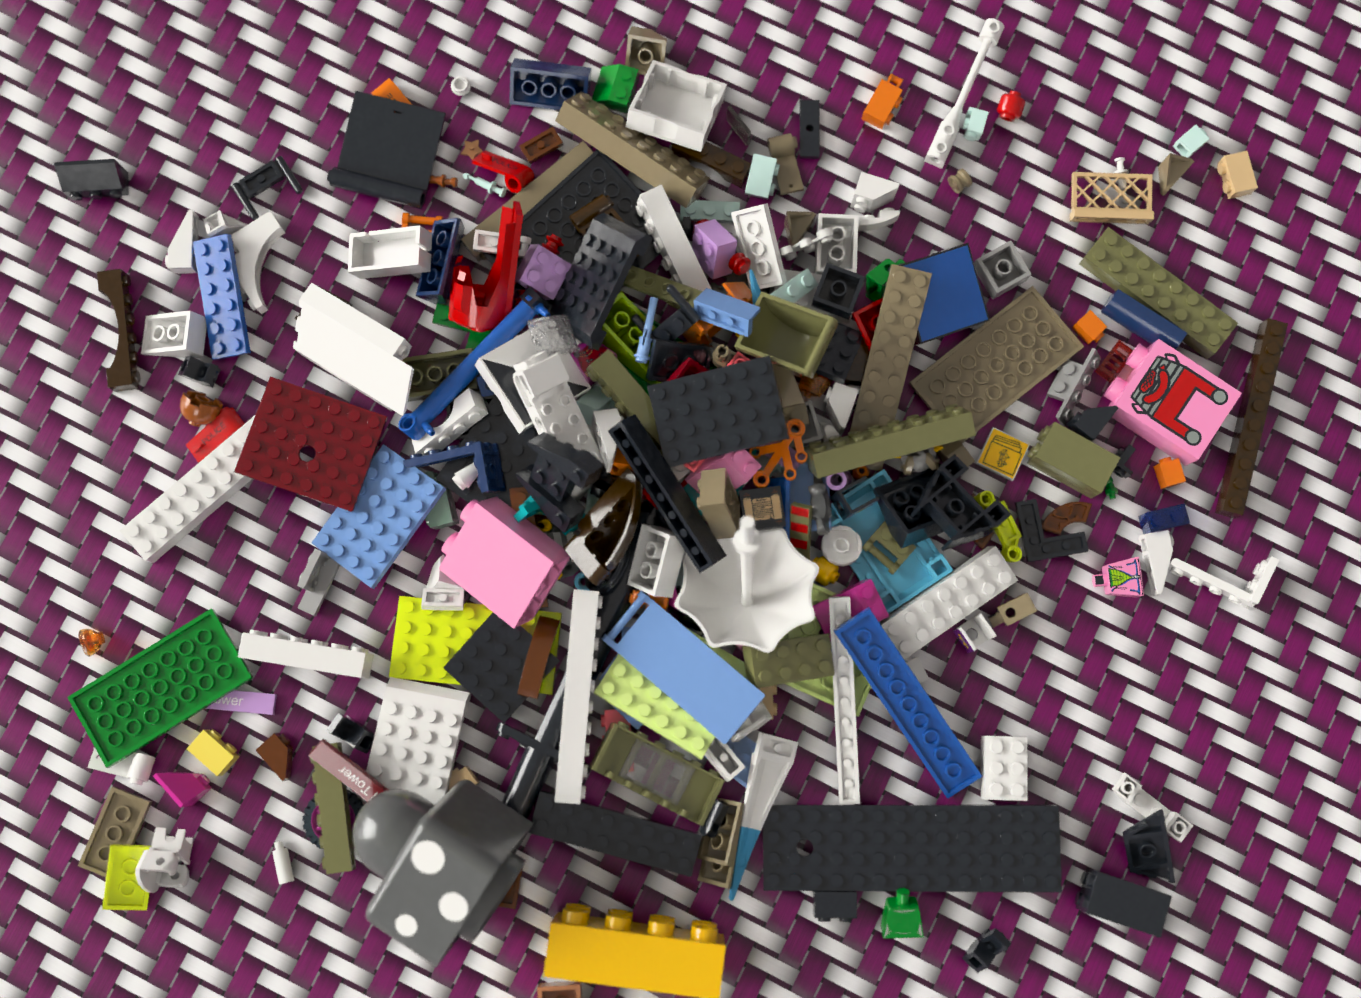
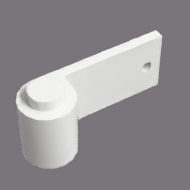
[87,748,156,785]

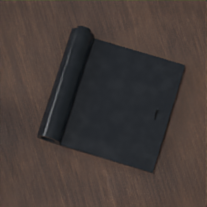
[327,91,446,209]

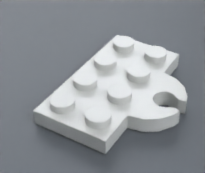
[731,203,787,290]

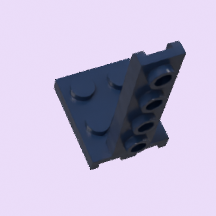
[403,441,506,493]

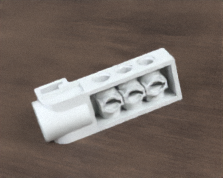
[513,350,604,463]

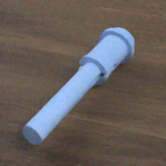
[634,297,658,364]

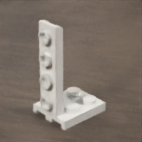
[1169,556,1279,609]

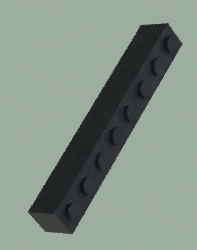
[608,414,727,573]

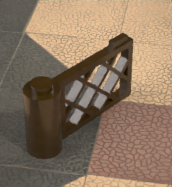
[569,194,647,257]

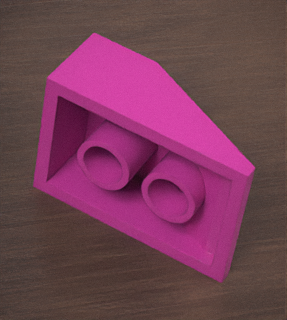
[813,579,889,644]

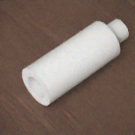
[272,840,294,884]

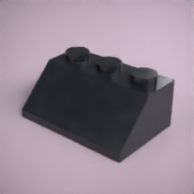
[54,159,129,201]

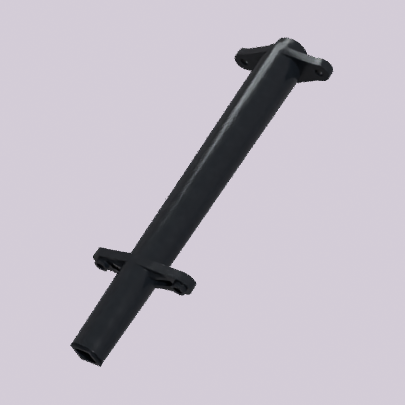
[496,499,672,818]

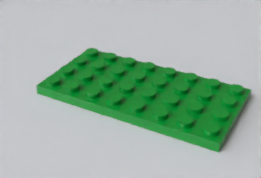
[67,608,254,768]

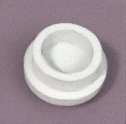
[451,76,471,96]

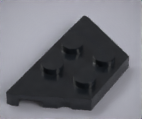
[1122,809,1175,883]

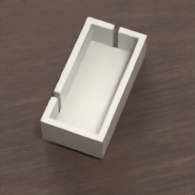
[348,226,432,279]

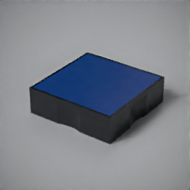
[888,243,990,345]

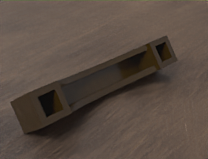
[97,268,141,392]

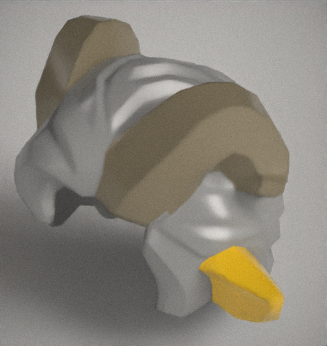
[896,445,944,475]

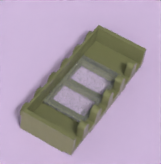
[589,721,725,826]

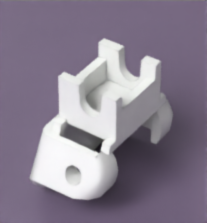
[135,827,194,893]

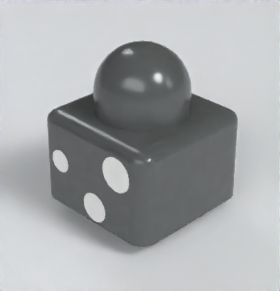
[353,779,534,968]

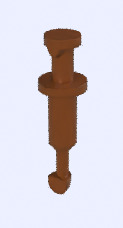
[430,174,458,188]

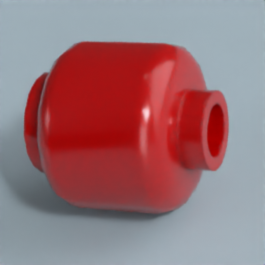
[997,91,1026,122]

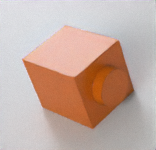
[1072,310,1107,344]
[1154,457,1186,489]

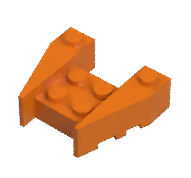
[683,282,753,345]

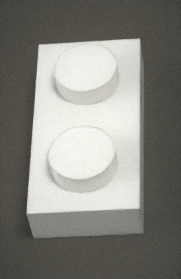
[421,588,465,611]

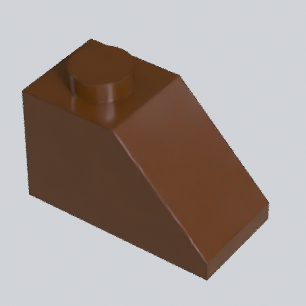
[256,733,293,781]

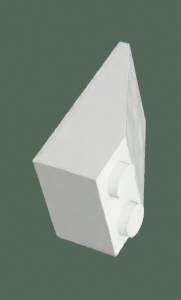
[141,311,207,357]

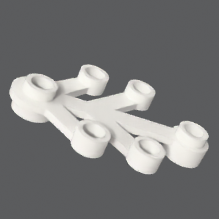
[779,227,834,261]

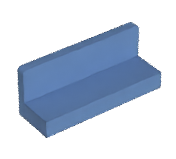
[694,288,760,337]

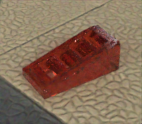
[1095,340,1133,383]

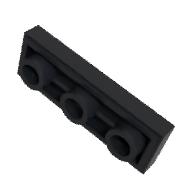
[799,100,820,159]

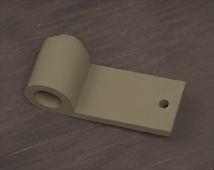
[767,133,804,195]

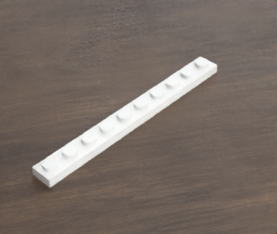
[829,596,860,805]

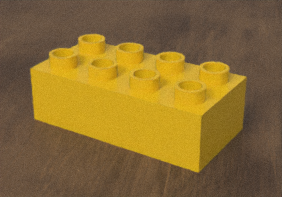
[543,903,726,998]

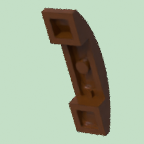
[517,616,560,700]

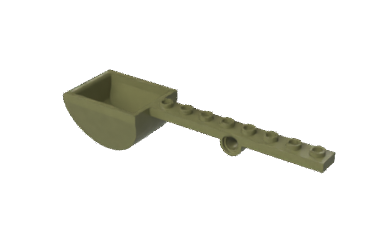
[623,266,838,379]

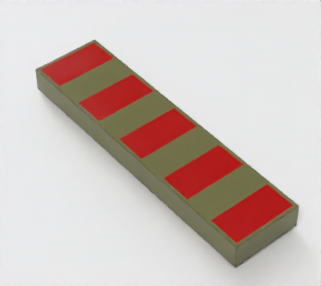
[790,502,813,560]

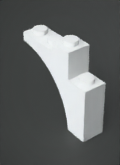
[231,211,285,314]

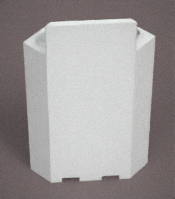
[293,283,414,416]

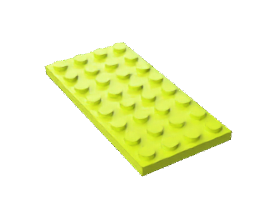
[389,596,562,695]

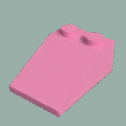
[685,450,762,494]

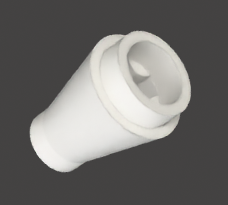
[452,462,478,490]

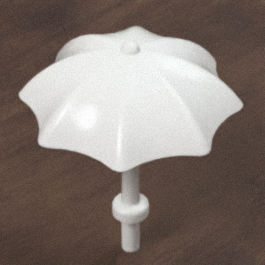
[675,516,819,653]

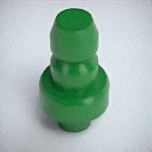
[1105,476,1118,500]

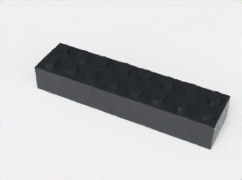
[529,791,702,877]

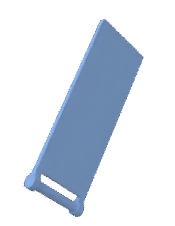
[602,591,765,744]

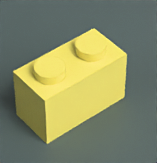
[187,729,240,776]

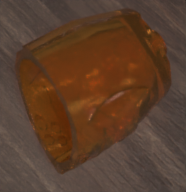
[798,373,832,399]

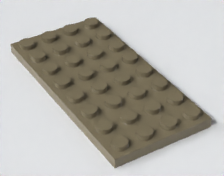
[909,286,1084,443]

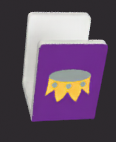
[953,614,996,653]

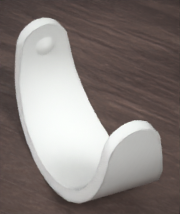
[819,422,841,442]

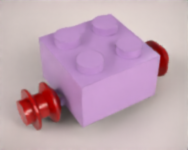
[692,219,751,279]
[513,234,572,306]

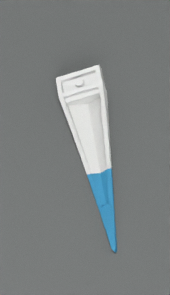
[729,732,798,901]

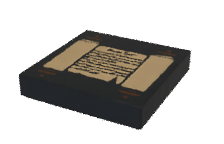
[739,486,786,531]

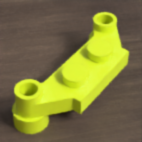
[973,490,1022,563]

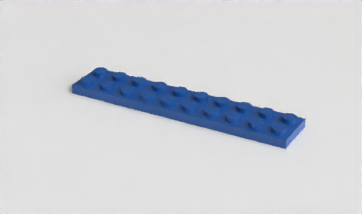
[834,607,983,799]

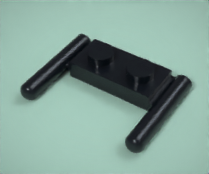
[231,156,303,221]
[631,284,701,344]

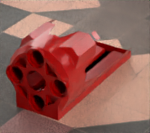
[448,201,523,332]

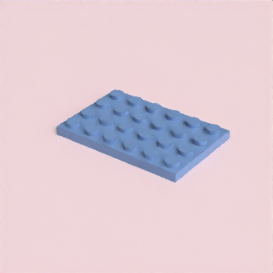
[312,444,446,589]

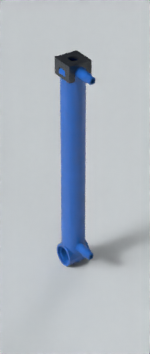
[398,287,550,440]

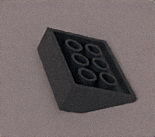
[873,464,944,549]

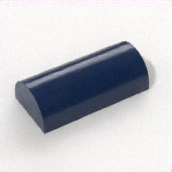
[1101,289,1187,350]

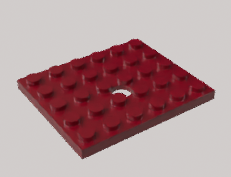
[234,377,388,513]

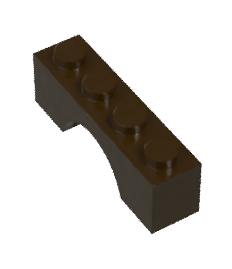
[672,141,751,189]

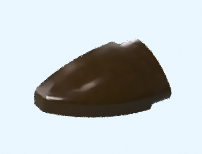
[563,467,642,586]

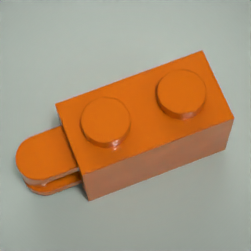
[862,73,904,130]

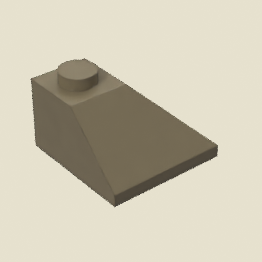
[625,26,667,75]

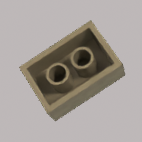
[697,468,741,539]

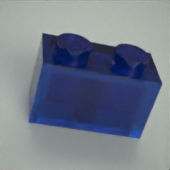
[1138,503,1190,534]

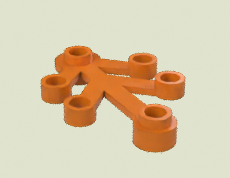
[749,419,808,488]

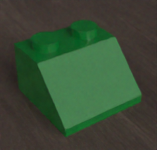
[592,64,639,114]

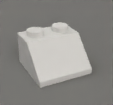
[850,172,900,213]
[824,382,859,435]

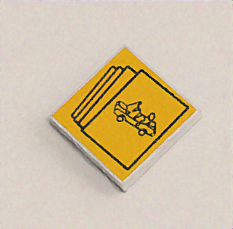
[975,427,1030,481]

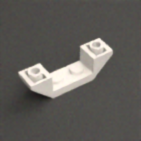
[1112,773,1194,842]

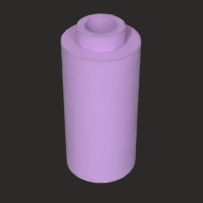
[826,471,852,490]

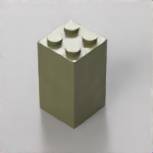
[1027,422,1120,499]

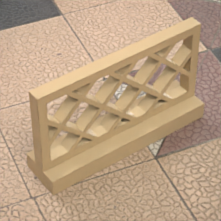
[1070,172,1154,224]

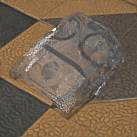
[527,315,580,355]

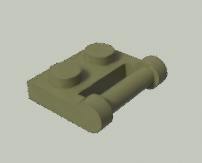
[862,521,916,575]

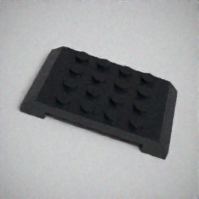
[550,212,653,351]

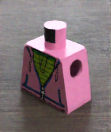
[1092,557,1144,597]

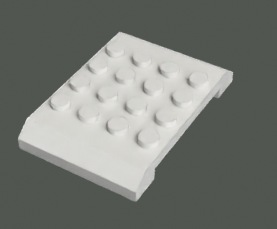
[362,677,471,804]

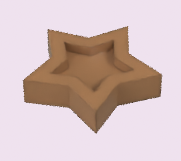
[461,139,483,160]

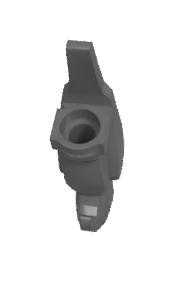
[808,475,832,536]

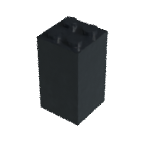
[1075,868,1172,938]

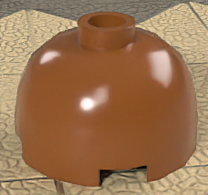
[180,390,223,427]

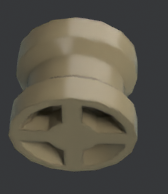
[948,169,972,194]

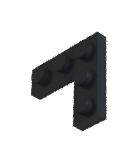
[1015,499,1089,563]

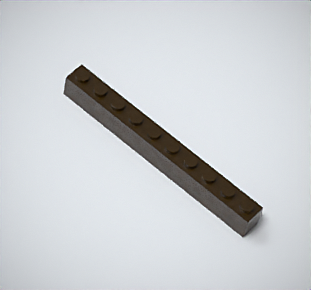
[1215,318,1288,519]

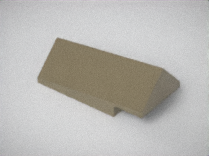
[697,798,744,889]

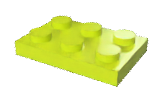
[102,844,151,910]

